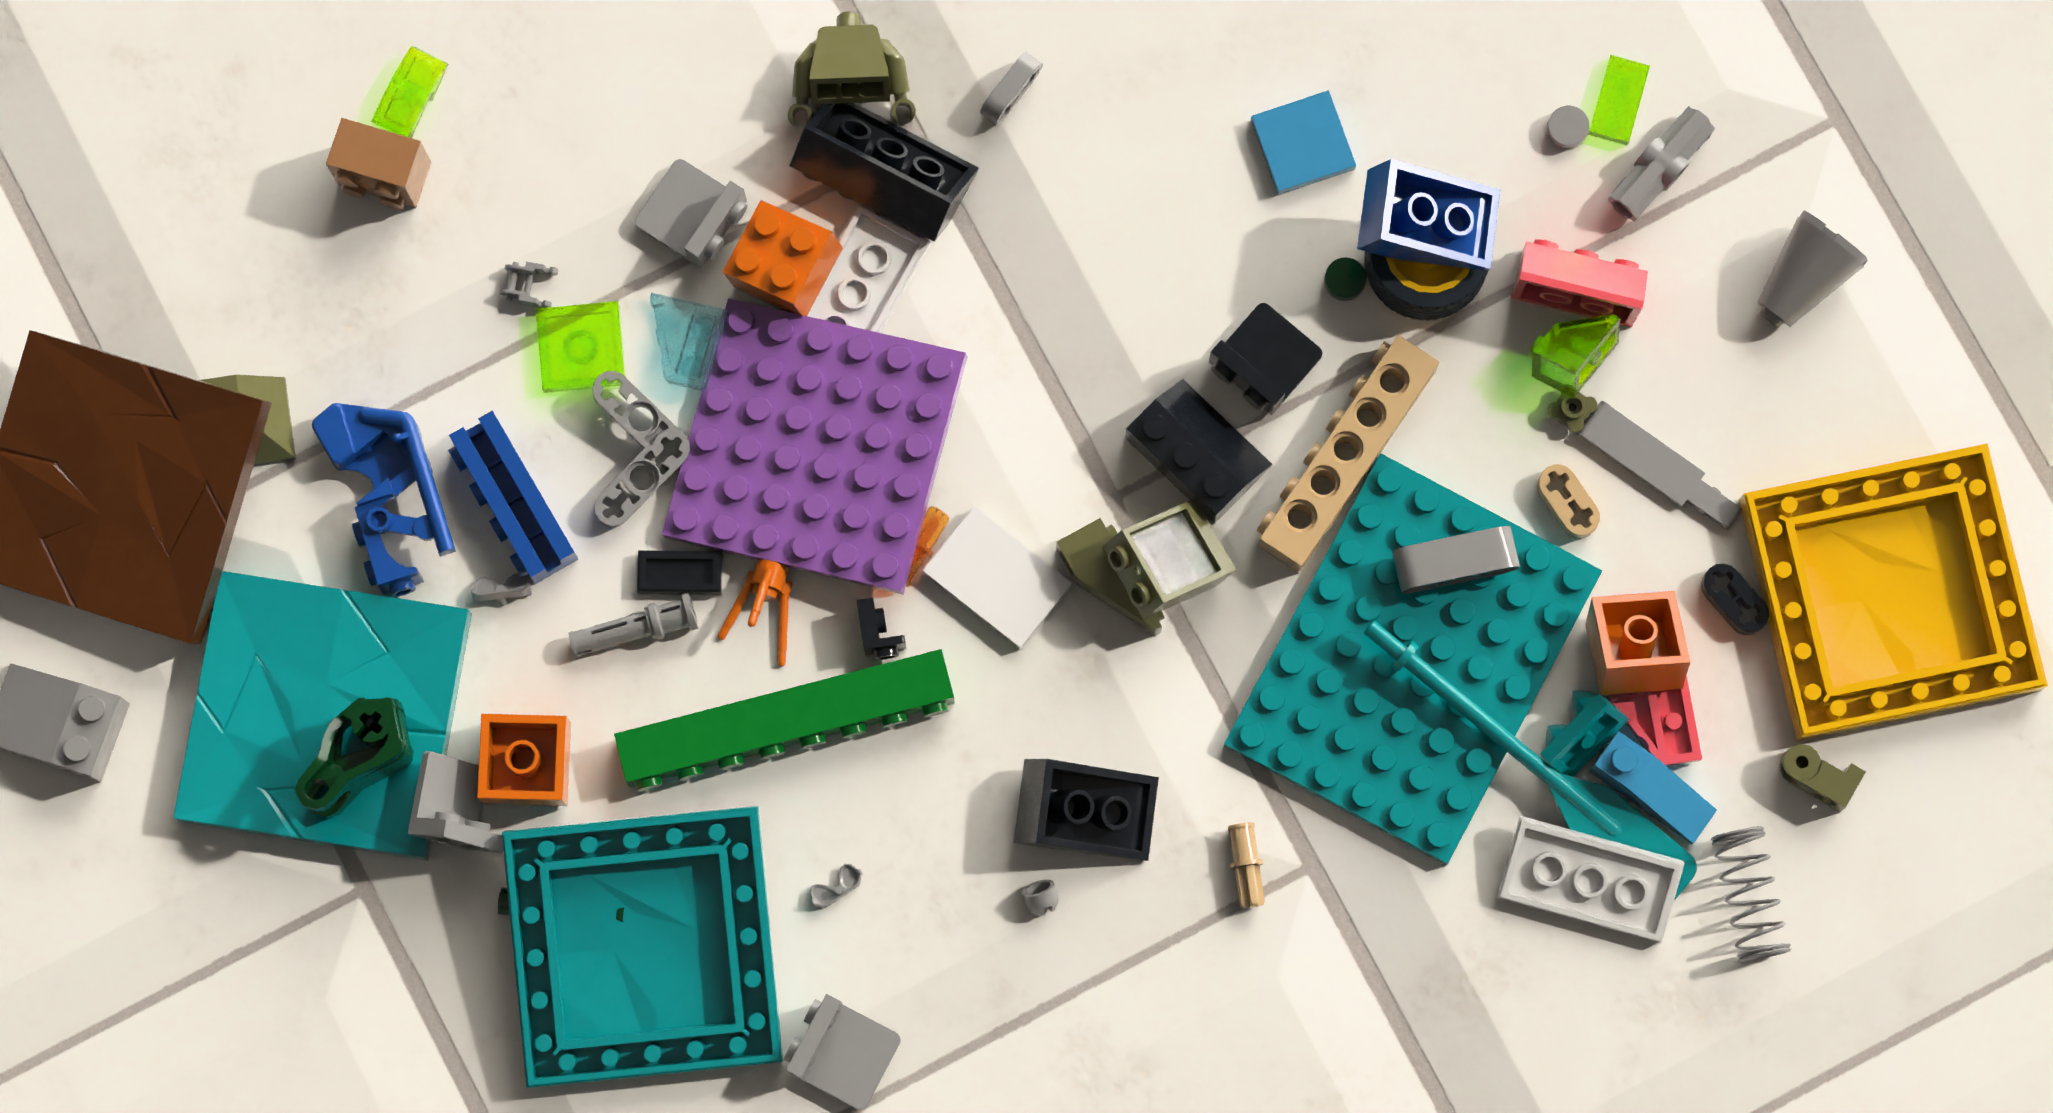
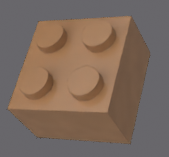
[326,117,432,210]

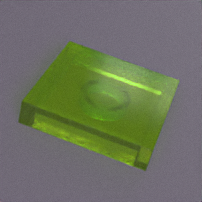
[536,301,626,393]

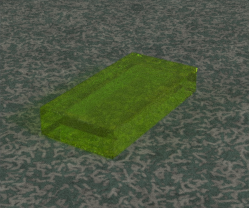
[1588,55,1650,145]

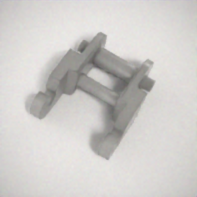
[499,261,559,309]

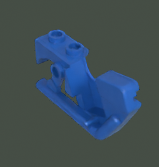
[312,403,456,597]

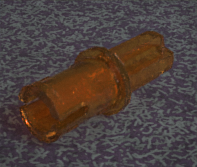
[906,506,949,587]

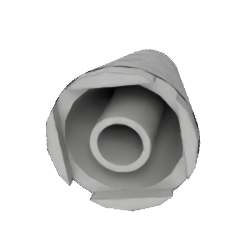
[1757,210,1868,328]

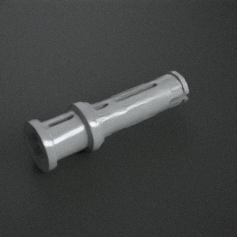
[568,593,699,658]

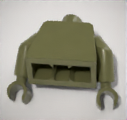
[788,11,916,126]

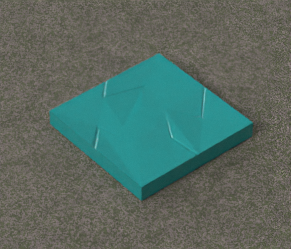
[173,571,472,861]
[502,806,783,1088]

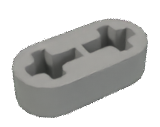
[980,52,1043,125]

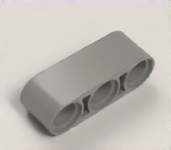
[1392,526,1520,594]

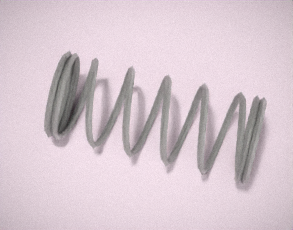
[1710,826,1792,962]

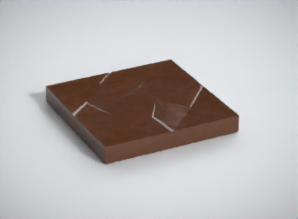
[0,330,272,644]

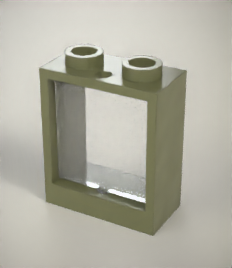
[1102,498,1237,619]

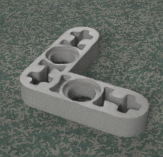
[592,371,690,527]

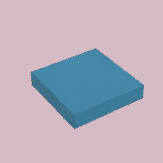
[1251,90,1356,195]

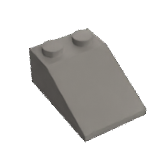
[0,663,130,782]

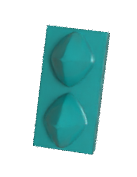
[1540,690,1629,777]

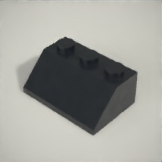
[1125,379,1272,524]

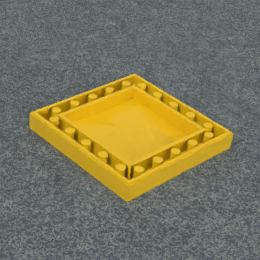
[1739,443,2048,741]

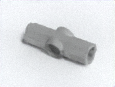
[1608,106,1715,222]

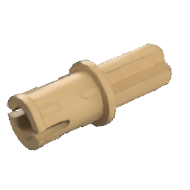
[1228,822,1265,908]

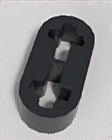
[1701,563,1769,635]

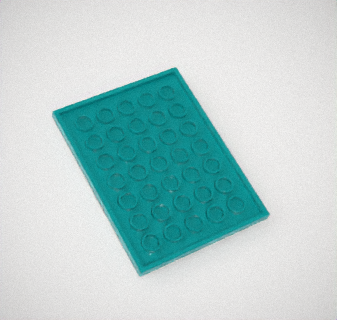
[1223,453,1603,865]

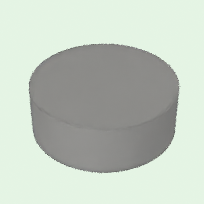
[1547,105,1590,149]

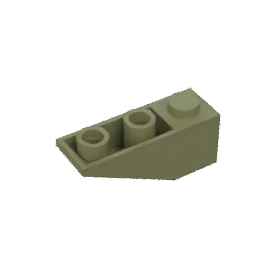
[1056,518,1165,636]

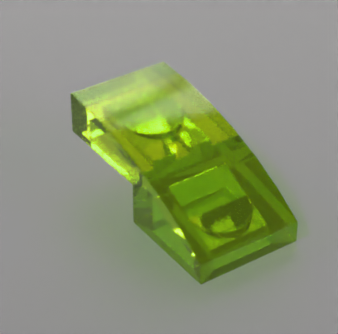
[371,46,449,138]

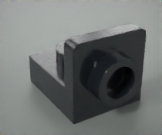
[856,597,907,660]

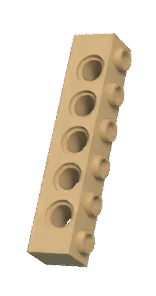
[1256,335,1440,573]

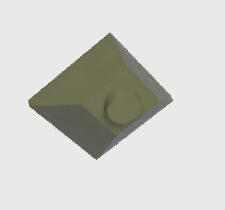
[200,375,296,465]

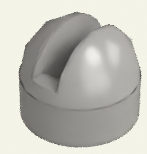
[1022,880,1058,916]

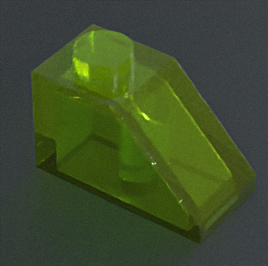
[1530,314,1620,398]

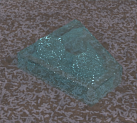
[650,293,729,391]

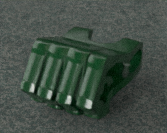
[295,697,414,818]

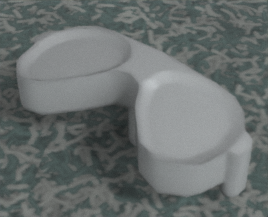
[471,573,532,606]
[810,864,863,908]

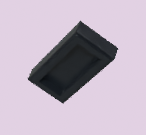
[637,550,723,595]

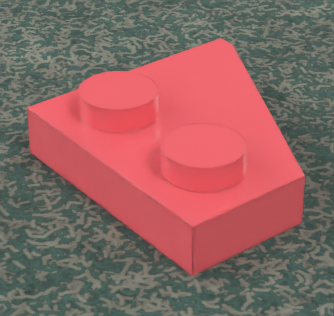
[1606,677,1702,767]

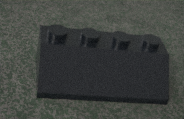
[789,103,979,242]

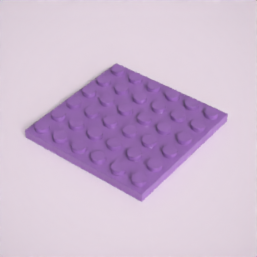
[662,298,968,595]

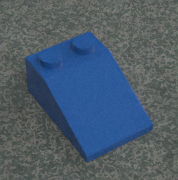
[1357,159,1501,271]

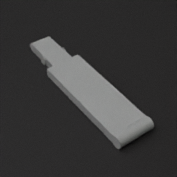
[1577,401,1742,530]

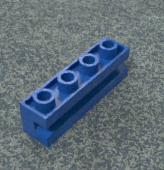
[448,410,579,584]

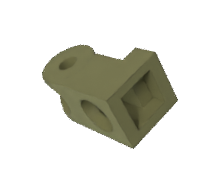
[1779,744,1866,812]

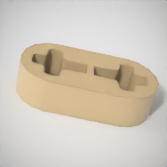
[1537,464,1600,539]

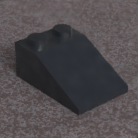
[1014,759,1159,861]

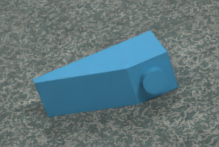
[1589,731,1717,845]

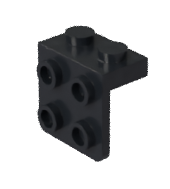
[1209,303,1322,415]

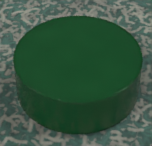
[1324,257,1366,301]

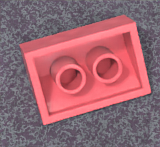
[1511,239,1648,327]

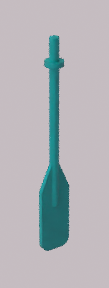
[1364,620,1697,900]

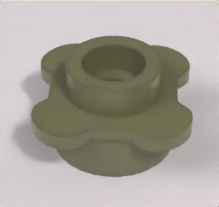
[1547,383,1597,433]

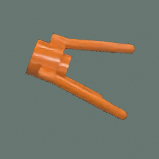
[717,559,793,667]

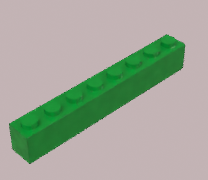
[614,649,955,791]

